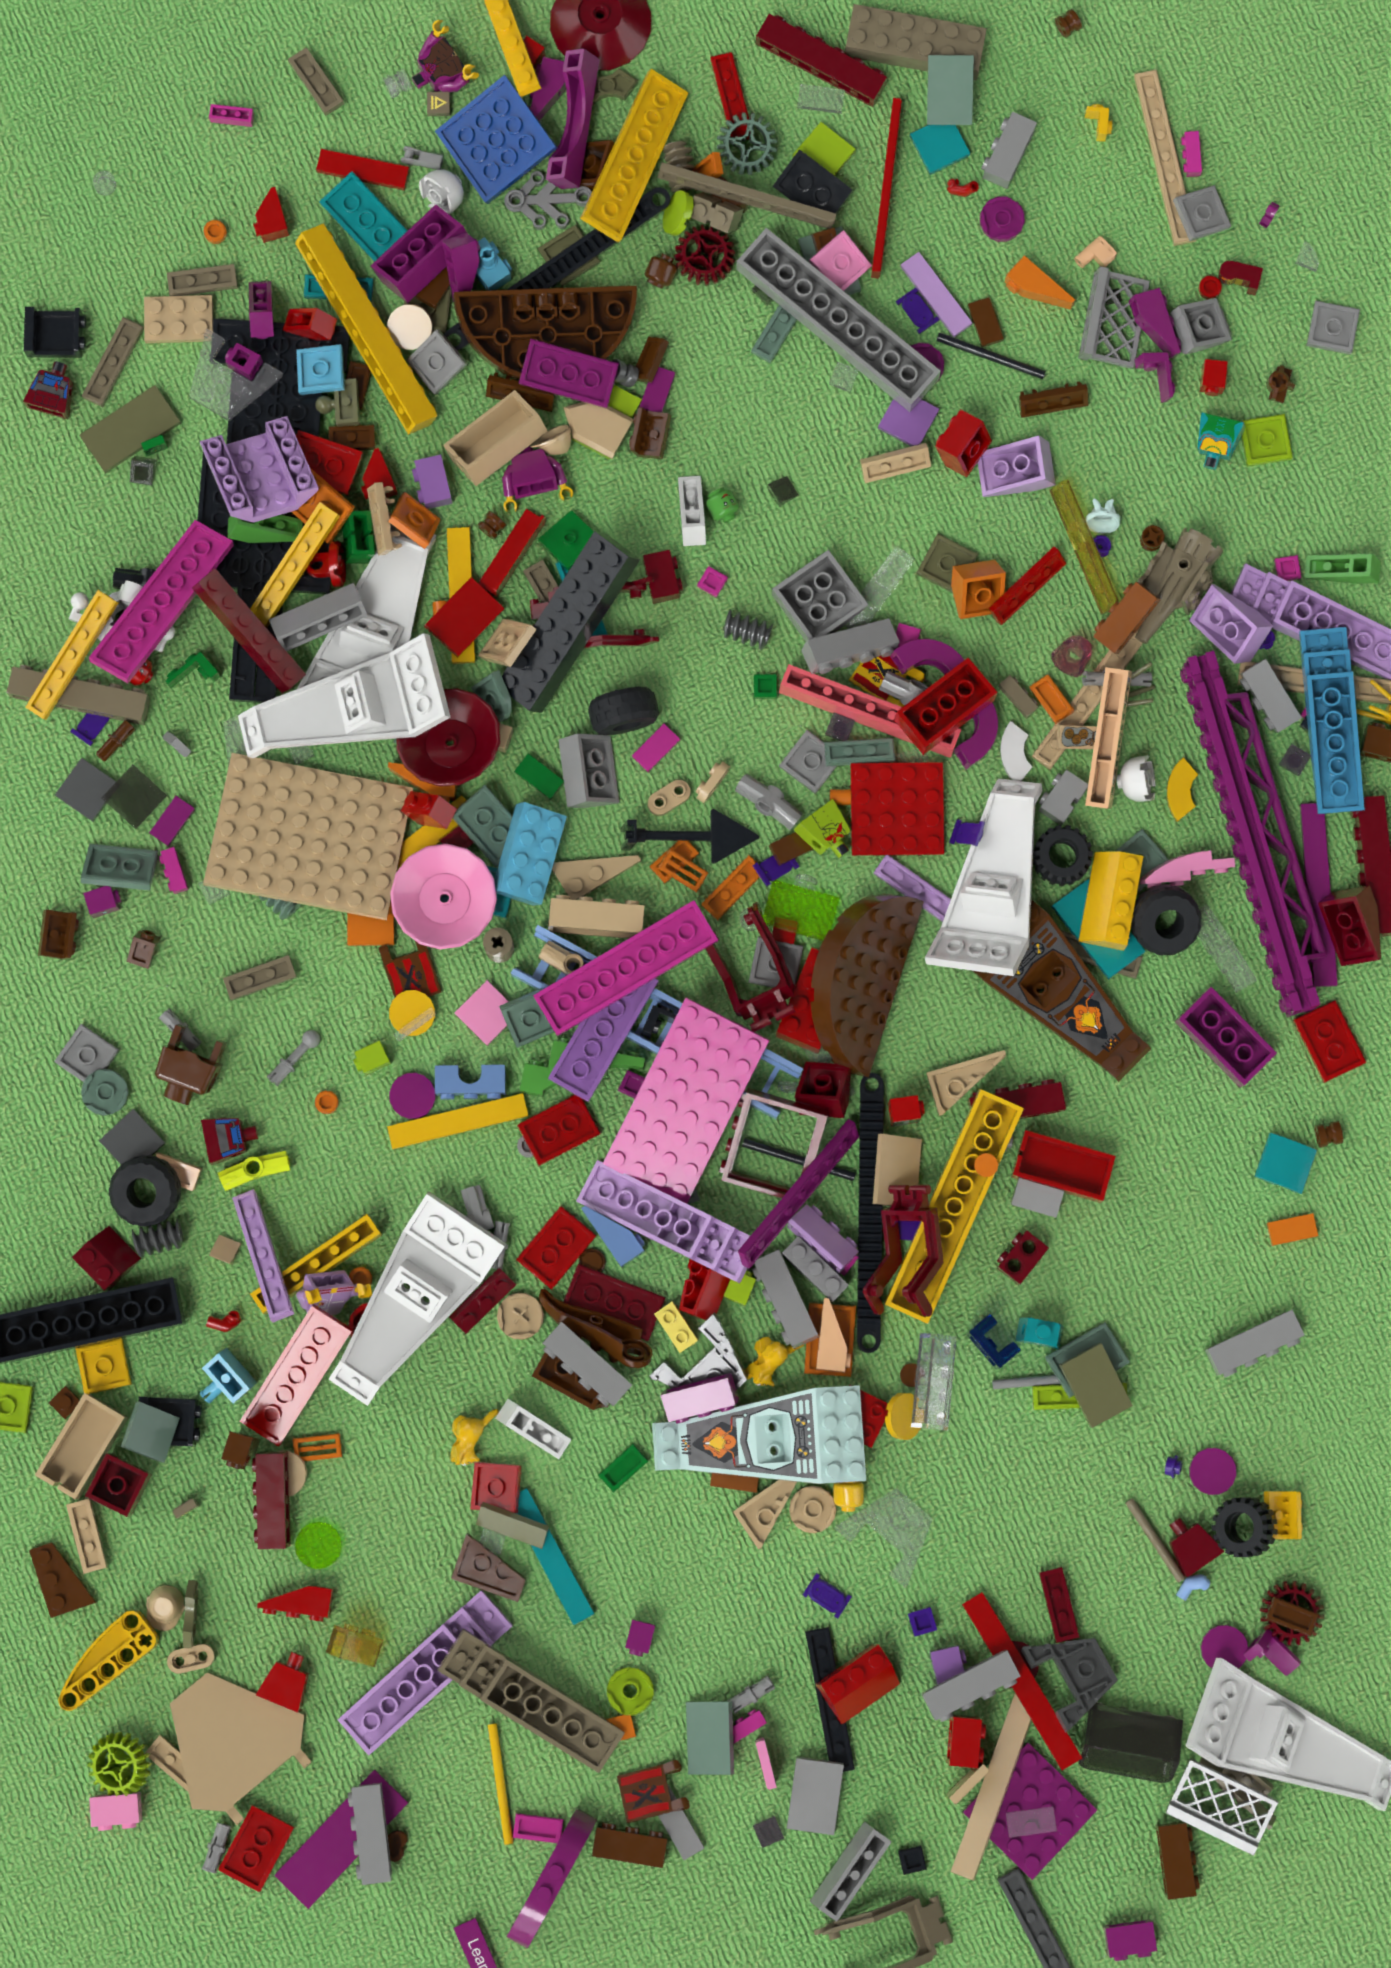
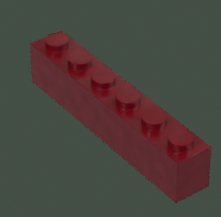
[756,13,887,107]
[192,568,306,694]
[1350,795,1391,937]

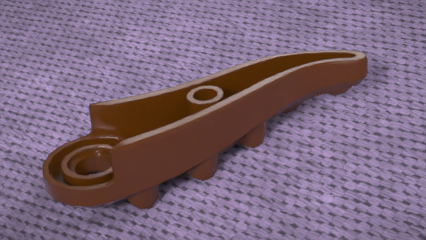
[539,1289,653,1368]

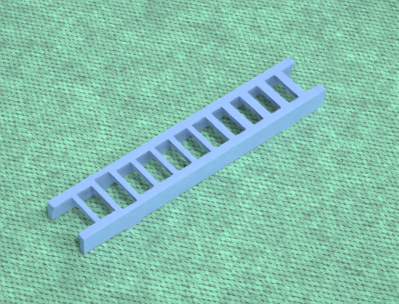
[511,925,803,1120]

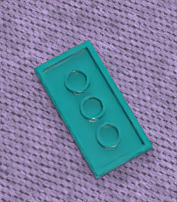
[319,171,408,262]
[1051,879,1146,980]

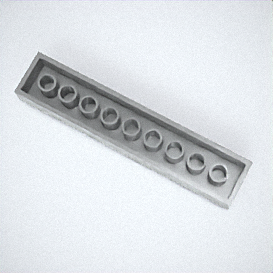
[736,228,941,412]

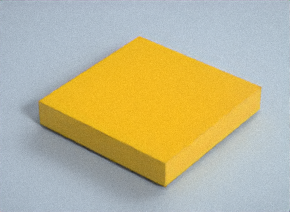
[75,1338,132,1394]

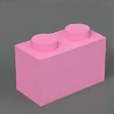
[89,1792,142,1831]

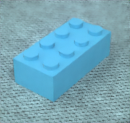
[494,802,567,906]

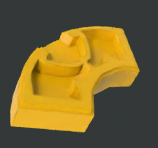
[1166,757,1198,822]

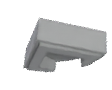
[163,731,191,757]

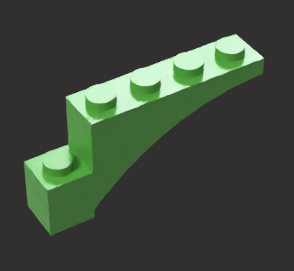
[519,1038,645,1097]

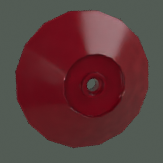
[550,0,651,71]
[396,688,501,787]

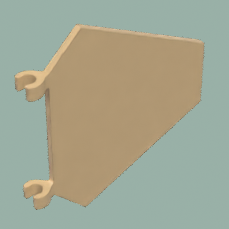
[170,1672,312,1825]

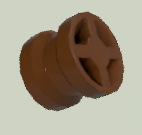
[1055,9,1082,38]
[477,511,506,540]
[1140,525,1165,552]

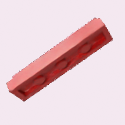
[478,509,546,598]

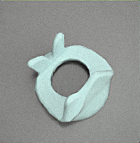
[1085,499,1121,534]

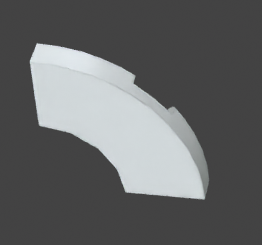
[1000,721,1032,781]

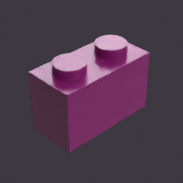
[1103,1919,1157,1961]

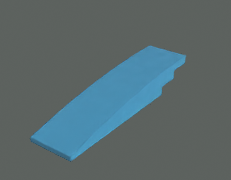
[1299,627,1364,814]

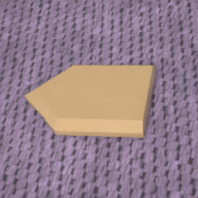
[563,402,634,459]

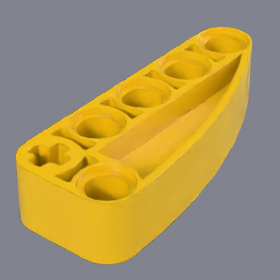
[58,1610,159,1711]

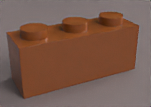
[1093,582,1161,654]

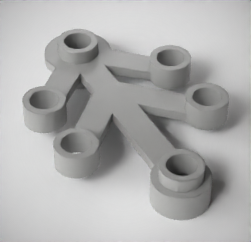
[504,171,592,230]

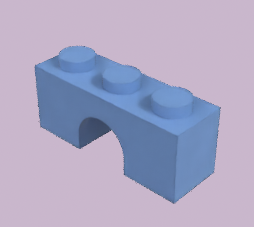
[435,1065,506,1100]

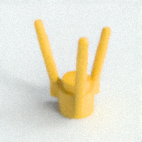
[1356,679,1391,725]

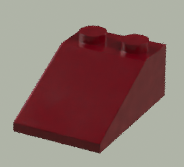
[1318,886,1381,966]

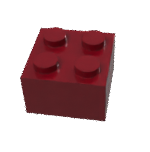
[85,1453,152,1517]

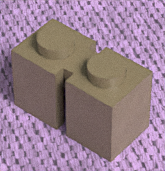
[691,192,744,233]

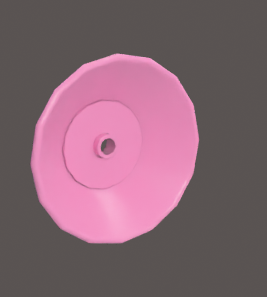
[390,844,497,950]

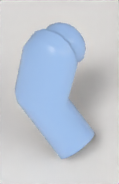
[1176,1574,1210,1601]

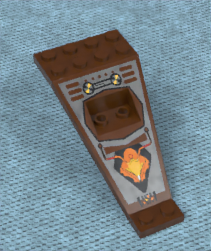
[971,899,1151,1082]

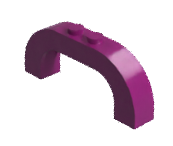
[890,639,998,770]
[506,1807,597,1948]

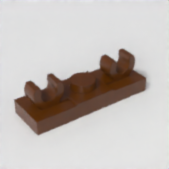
[486,372,555,412]
[1019,381,1088,418]

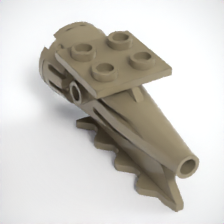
[1135,528,1223,644]

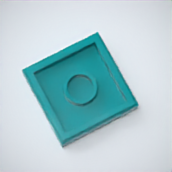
[909,125,970,175]

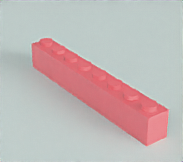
[779,664,961,758]

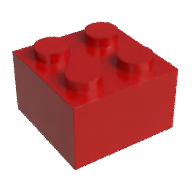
[935,409,992,478]
[946,1715,986,1768]

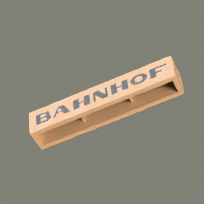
[1085,667,1132,809]

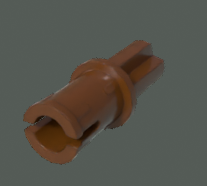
[96,720,136,761]

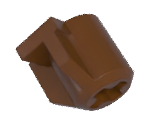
[1266,365,1295,404]

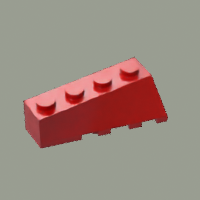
[679,1259,730,1321]

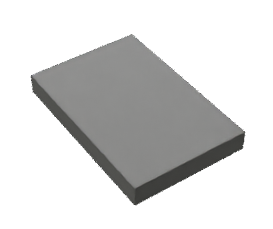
[787,1756,844,1835]

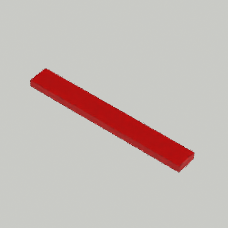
[871,98,902,279]
[962,1592,1082,1771]

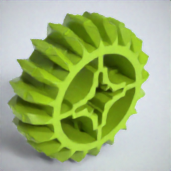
[87,1732,152,1797]

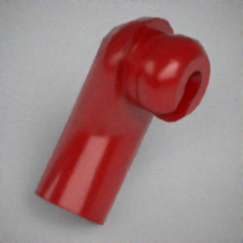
[947,179,979,197]
[206,1310,241,1332]

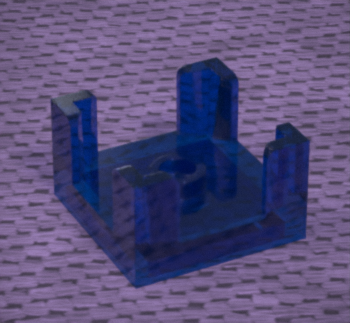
[966,1314,1021,1370]

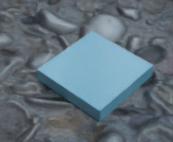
[296,344,345,395]

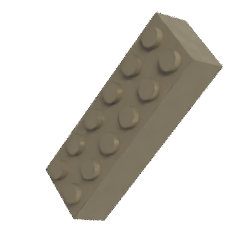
[845,4,987,81]

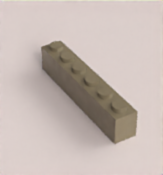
[6,665,150,725]

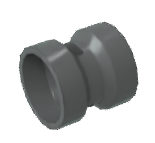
[612,359,639,388]

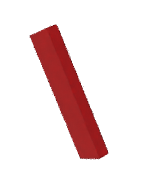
[710,52,754,141]
[316,149,410,191]
[988,546,1066,625]

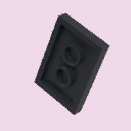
[773,149,854,214]

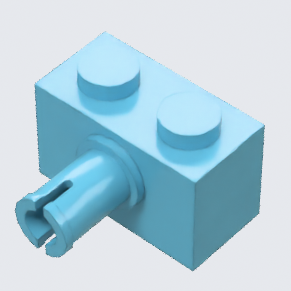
[476,237,512,291]
[200,1348,257,1403]

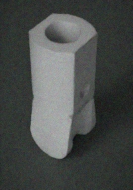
[401,146,443,170]

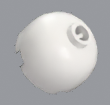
[419,169,464,214]
[1117,755,1155,802]

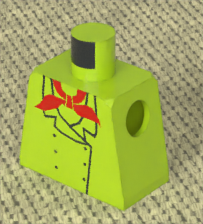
[793,799,850,858]

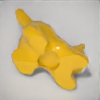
[745,1337,804,1386]
[450,1409,499,1466]

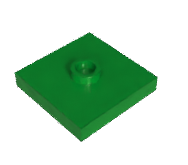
[538,510,594,572]

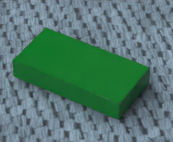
[514,754,564,800]
[598,1444,648,1493]

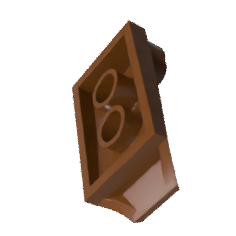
[532,1352,616,1410]

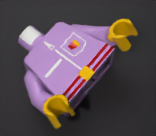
[296,1270,372,1315]

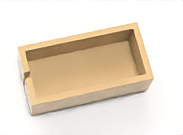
[443,390,547,486]
[548,895,644,939]
[35,1393,129,1499]

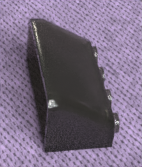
[1079,1703,1183,1783]

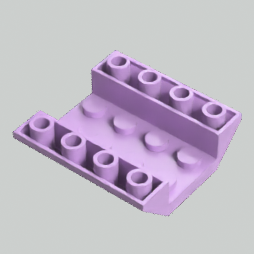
[200,416,318,523]

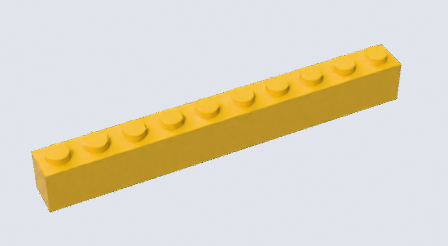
[295,224,438,435]

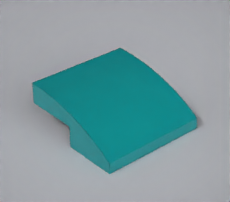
[1254,1133,1317,1194]

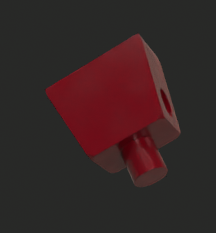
[1168,1517,1225,1577]

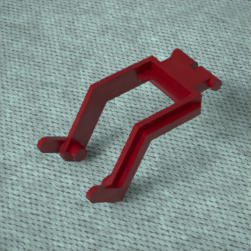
[530,577,660,649]
[706,902,796,1032]
[862,1185,944,1317]

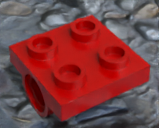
[849,1385,888,1448]

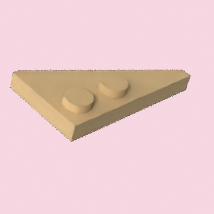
[552,855,641,900]
[926,1050,1006,1116]
[733,1480,797,1550]

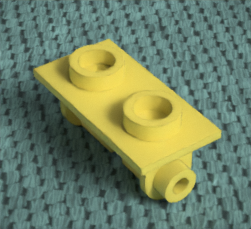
[654,1301,699,1353]

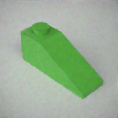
[228,515,303,543]
[1305,554,1381,584]

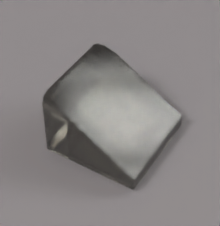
[129,456,157,486]
[768,476,799,507]

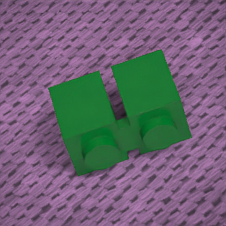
[342,511,375,564]

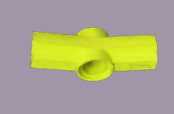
[218,1151,291,1191]

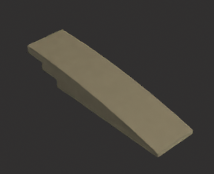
[437,1629,625,1773]

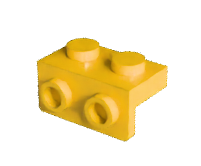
[1264,1491,1303,1539]

